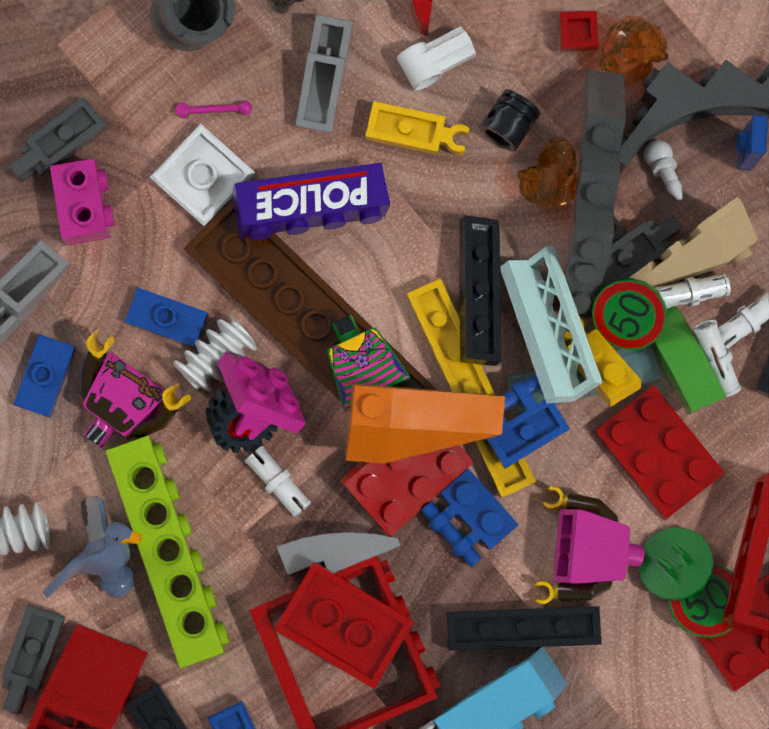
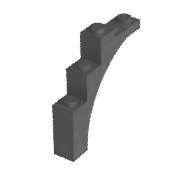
[620,60,769,174]
[559,70,626,317]

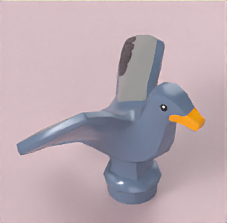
[43,496,142,598]

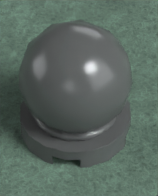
[149,0,235,51]

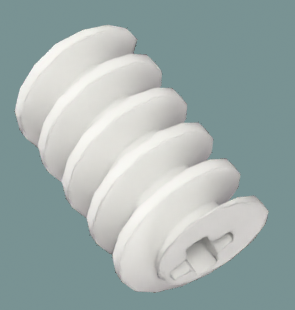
[173,314,258,393]
[0,502,51,555]

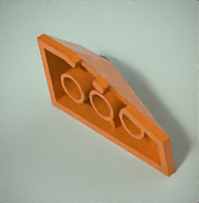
[345,383,505,463]

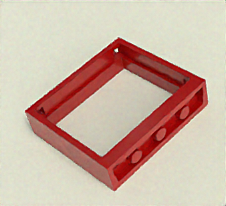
[721,473,769,638]
[249,555,441,729]

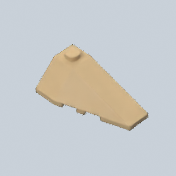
[629,196,758,287]

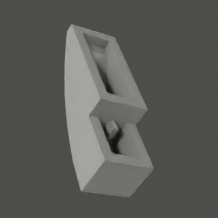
[295,14,354,133]
[0,240,69,346]
[277,532,400,576]

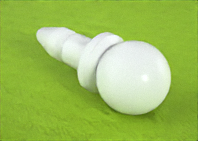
[643,140,683,201]

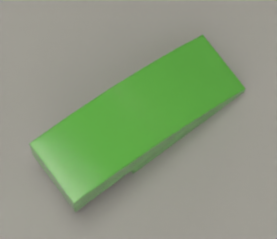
[651,306,726,415]

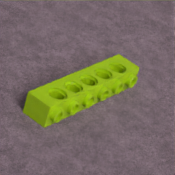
[105,435,230,669]

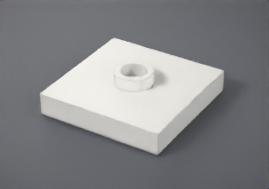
[150,123,256,227]

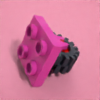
[205,352,306,453]

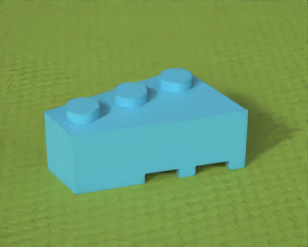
[434,647,568,729]

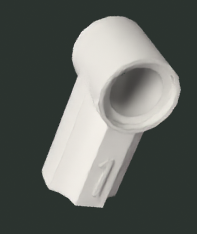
[396,26,476,91]

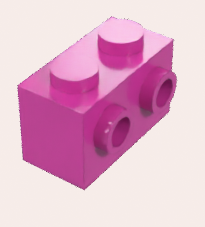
[50,159,115,246]

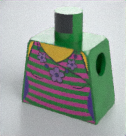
[327,315,410,412]

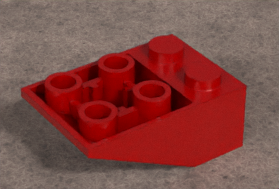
[27,624,148,729]

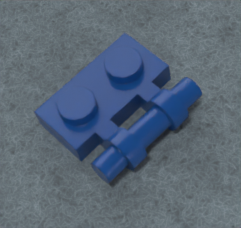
[486,375,570,470]
[421,468,519,567]

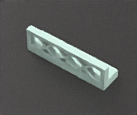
[500,246,603,404]

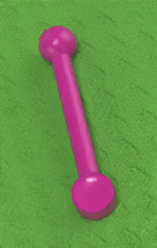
[175,101,252,118]

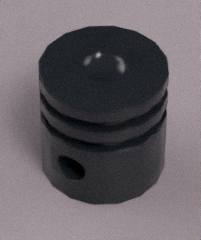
[479,89,541,151]

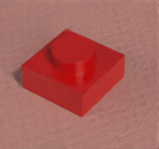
[559,11,599,52]

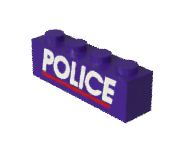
[232,162,390,240]

